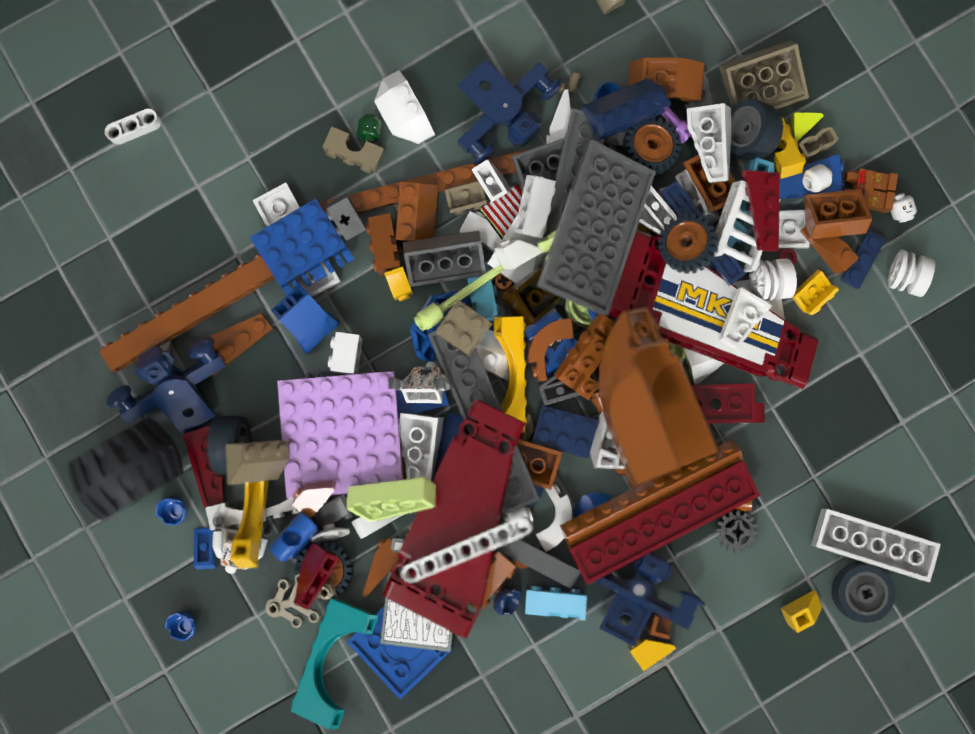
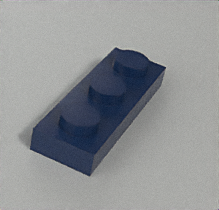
[840,230,886,290]

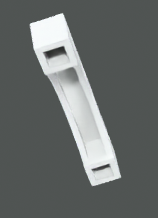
[206,498,327,532]

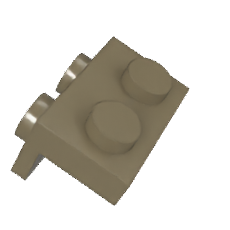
[444,180,487,215]

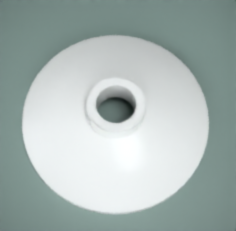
[311,524,350,542]

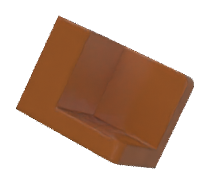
[648,613,671,639]

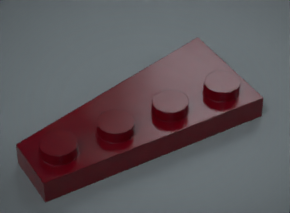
[741,170,780,252]
[183,426,224,508]

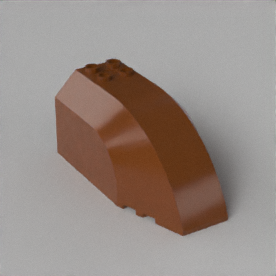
[599,307,719,486]

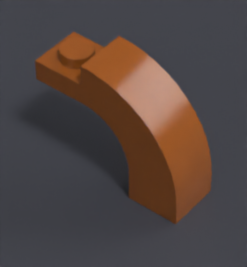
[527,319,573,381]

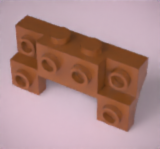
[554,314,615,400]

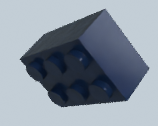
[531,406,598,459]

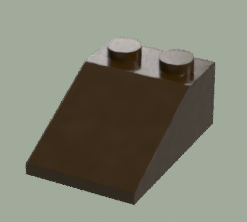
[501,263,563,326]

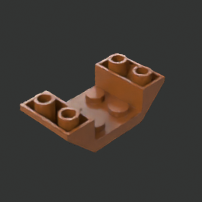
[628,58,705,102]

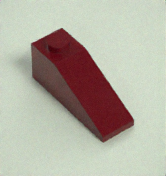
[294,543,339,610]

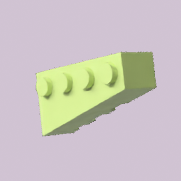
[346,477,436,522]

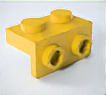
[792,270,839,315]

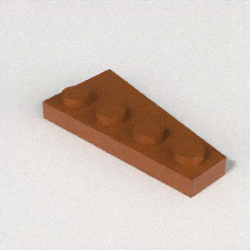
[189,314,274,376]

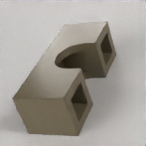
[323,127,385,173]

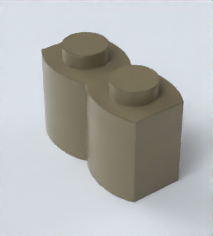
[798,127,839,161]

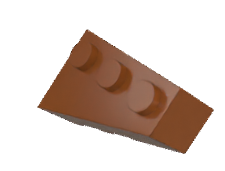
[365,213,401,276]
[469,551,516,610]

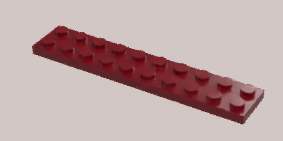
[569,460,760,585]

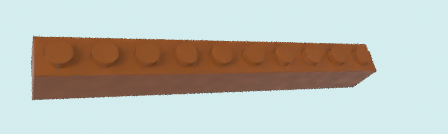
[99,254,275,374]
[560,439,744,548]

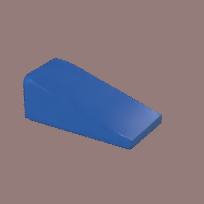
[194,527,216,570]

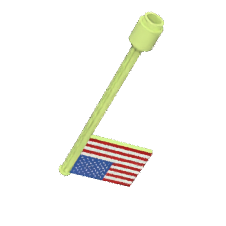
[414,185,522,331]

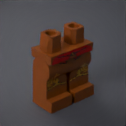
[843,168,898,213]

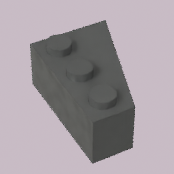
[538,370,600,406]

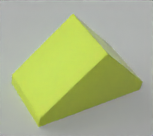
[790,113,824,142]

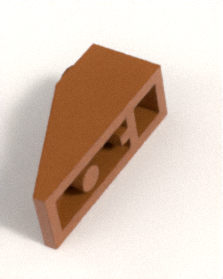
[800,225,859,274]
[363,538,399,597]

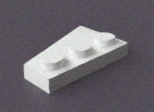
[718,287,773,349]

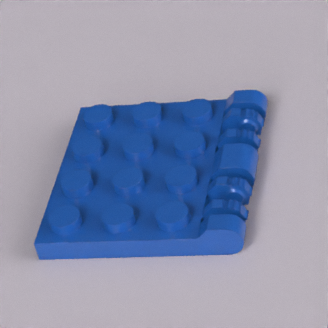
[250,198,354,296]
[347,606,454,699]

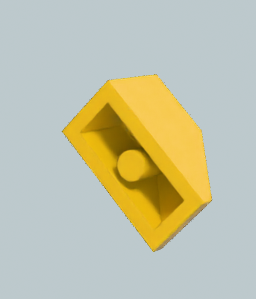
[384,267,413,301]
[629,638,676,671]

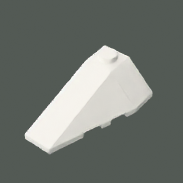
[687,103,732,183]
[399,413,444,482]

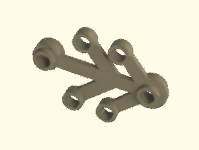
[265,573,336,628]

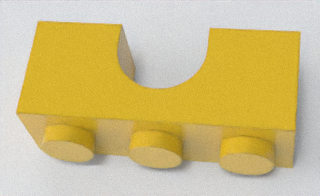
[774,118,806,179]

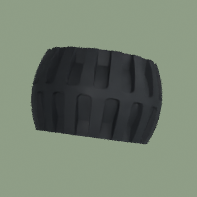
[68,417,184,521]

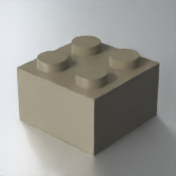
[435,300,492,357]

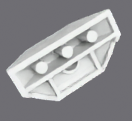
[374,70,435,144]
[476,330,509,381]

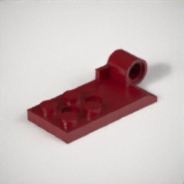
[691,383,765,424]

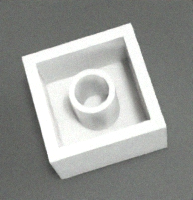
[328,332,363,375]

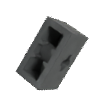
[325,193,366,241]

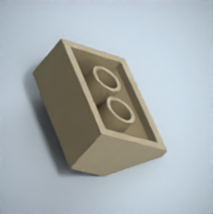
[226,440,289,485]

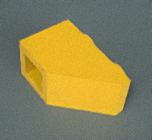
[781,590,822,633]

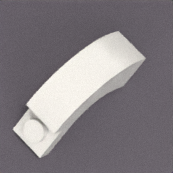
[535,483,572,552]

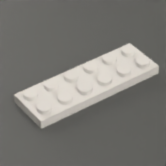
[252,183,340,297]

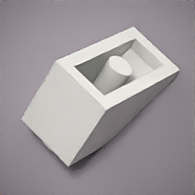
[472,159,511,202]
[495,238,542,270]

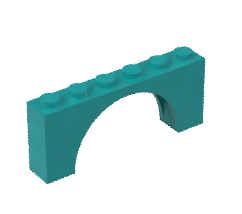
[291,599,378,729]

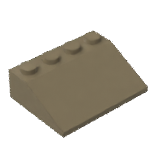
[719,41,809,109]

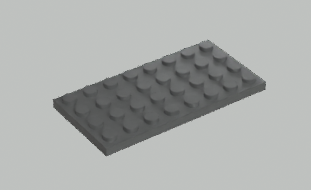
[538,139,656,316]

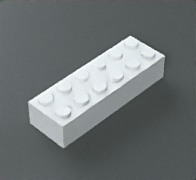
[811,509,941,582]

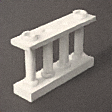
[715,180,781,272]

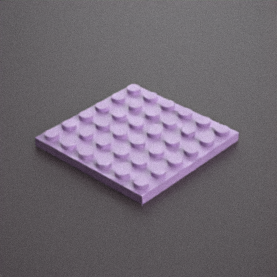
[277,371,403,498]

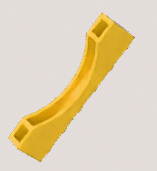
[494,315,527,433]
[230,480,269,568]

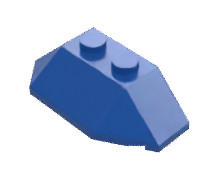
[410,291,471,363]

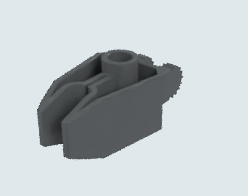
[314,493,355,526]

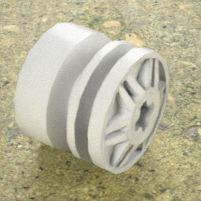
[888,249,935,297]
[749,258,797,301]

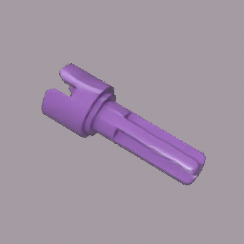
[660,108,691,144]

